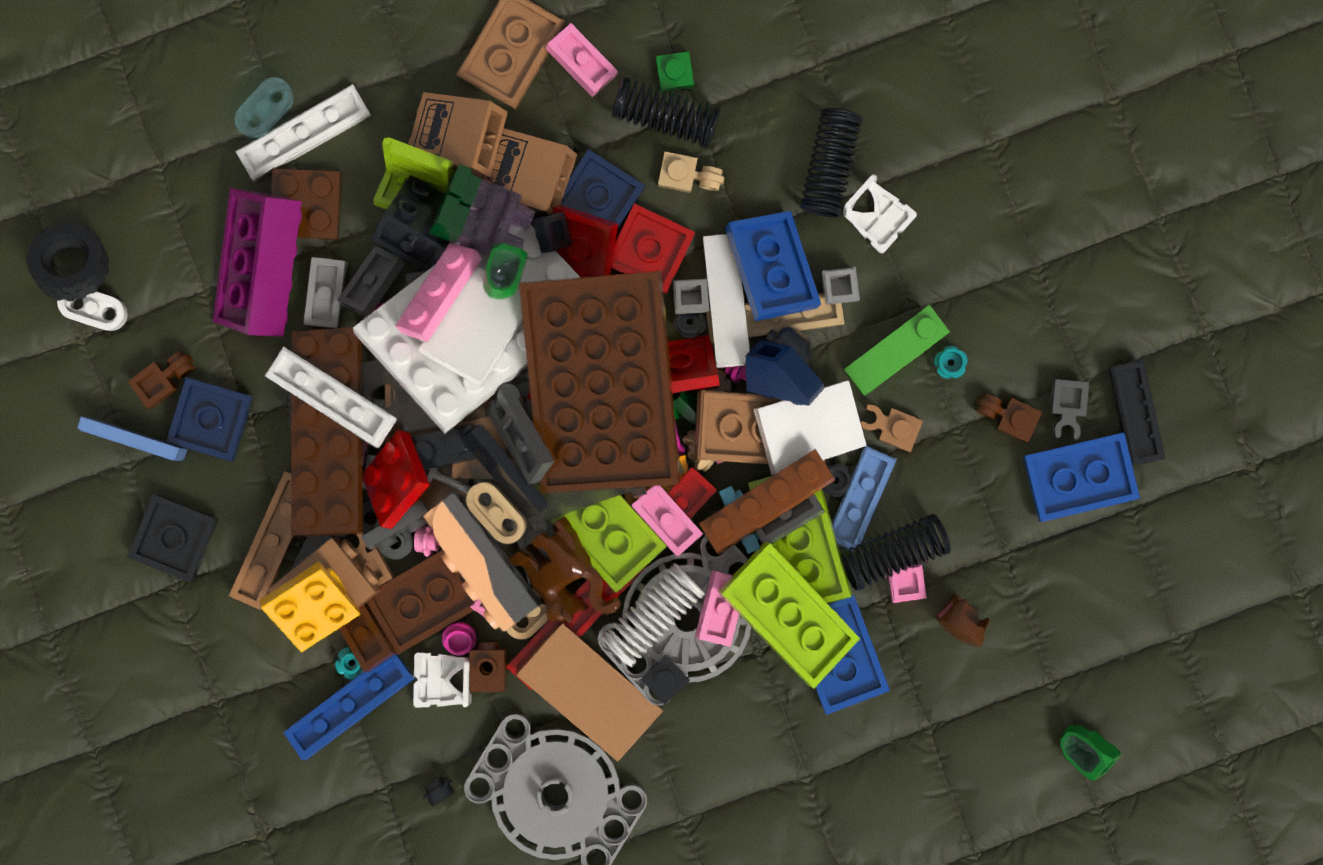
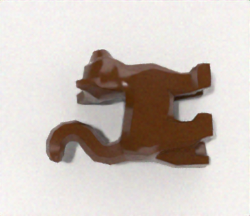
[509,516,620,623]

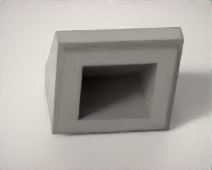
[820,267,860,305]
[673,279,709,314]

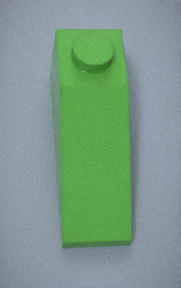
[843,305,950,396]

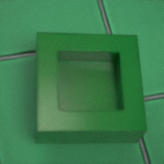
[656,52,694,92]

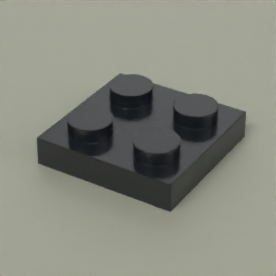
[127,494,219,583]

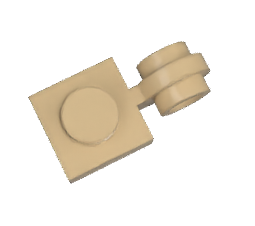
[658,152,725,193]

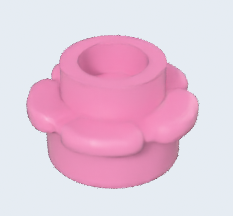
[414,524,440,557]

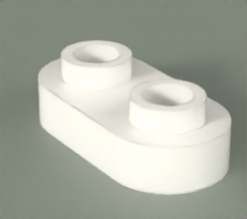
[57,292,128,331]

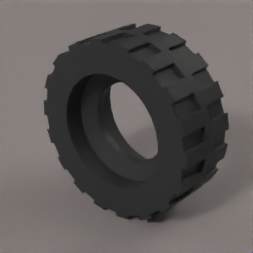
[26,222,109,302]

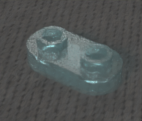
[235,77,294,139]

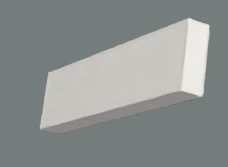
[236,84,371,182]
[703,234,750,368]
[265,347,397,448]

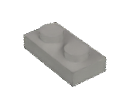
[303,257,347,329]

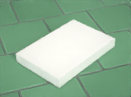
[419,266,523,387]
[753,381,867,475]

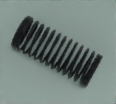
[612,76,721,149]
[799,108,863,218]
[840,513,951,591]

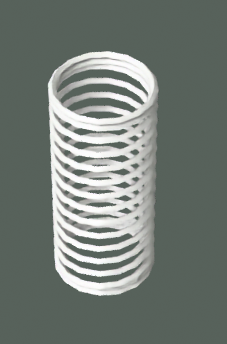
[601,564,705,667]

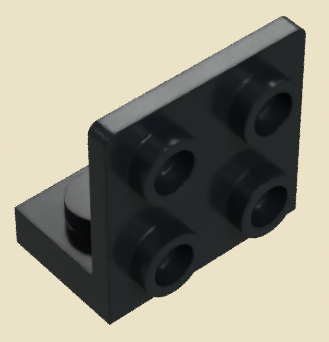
[371,175,450,272]

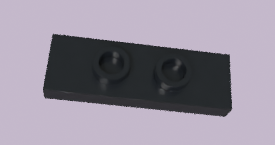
[1108,360,1165,466]

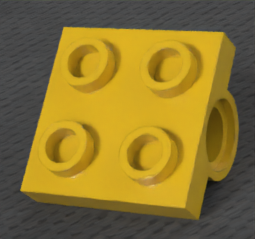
[260,562,360,652]

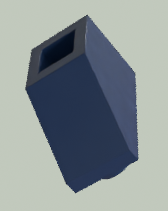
[745,340,824,406]

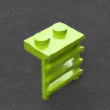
[373,137,454,210]

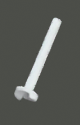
[427,468,492,504]

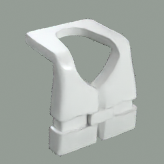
[842,174,917,254]
[413,652,472,708]

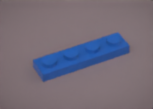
[283,650,415,761]

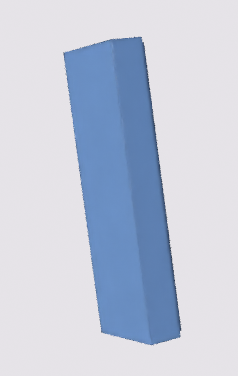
[77,416,187,461]
[832,446,897,552]

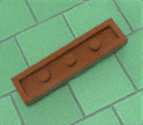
[699,449,835,554]

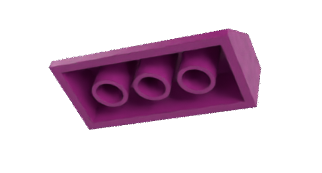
[213,188,302,337]

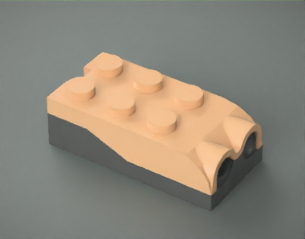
[423,493,542,632]

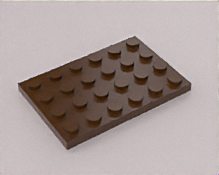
[519,271,681,493]

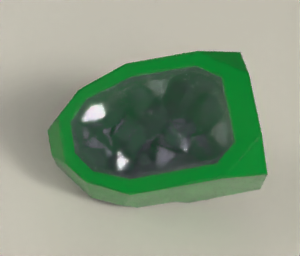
[483,243,528,300]
[1060,725,1121,782]

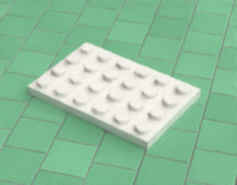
[353,205,581,433]

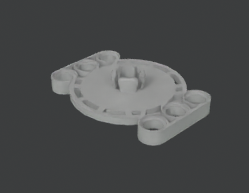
[598,534,751,706]
[464,712,647,865]

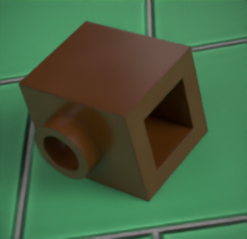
[469,641,507,692]

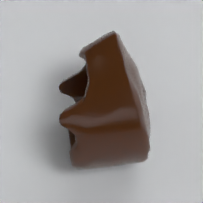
[935,594,990,647]

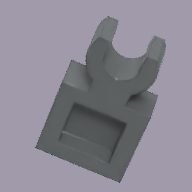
[1050,379,1089,440]

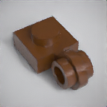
[128,351,195,409]
[975,393,1042,443]

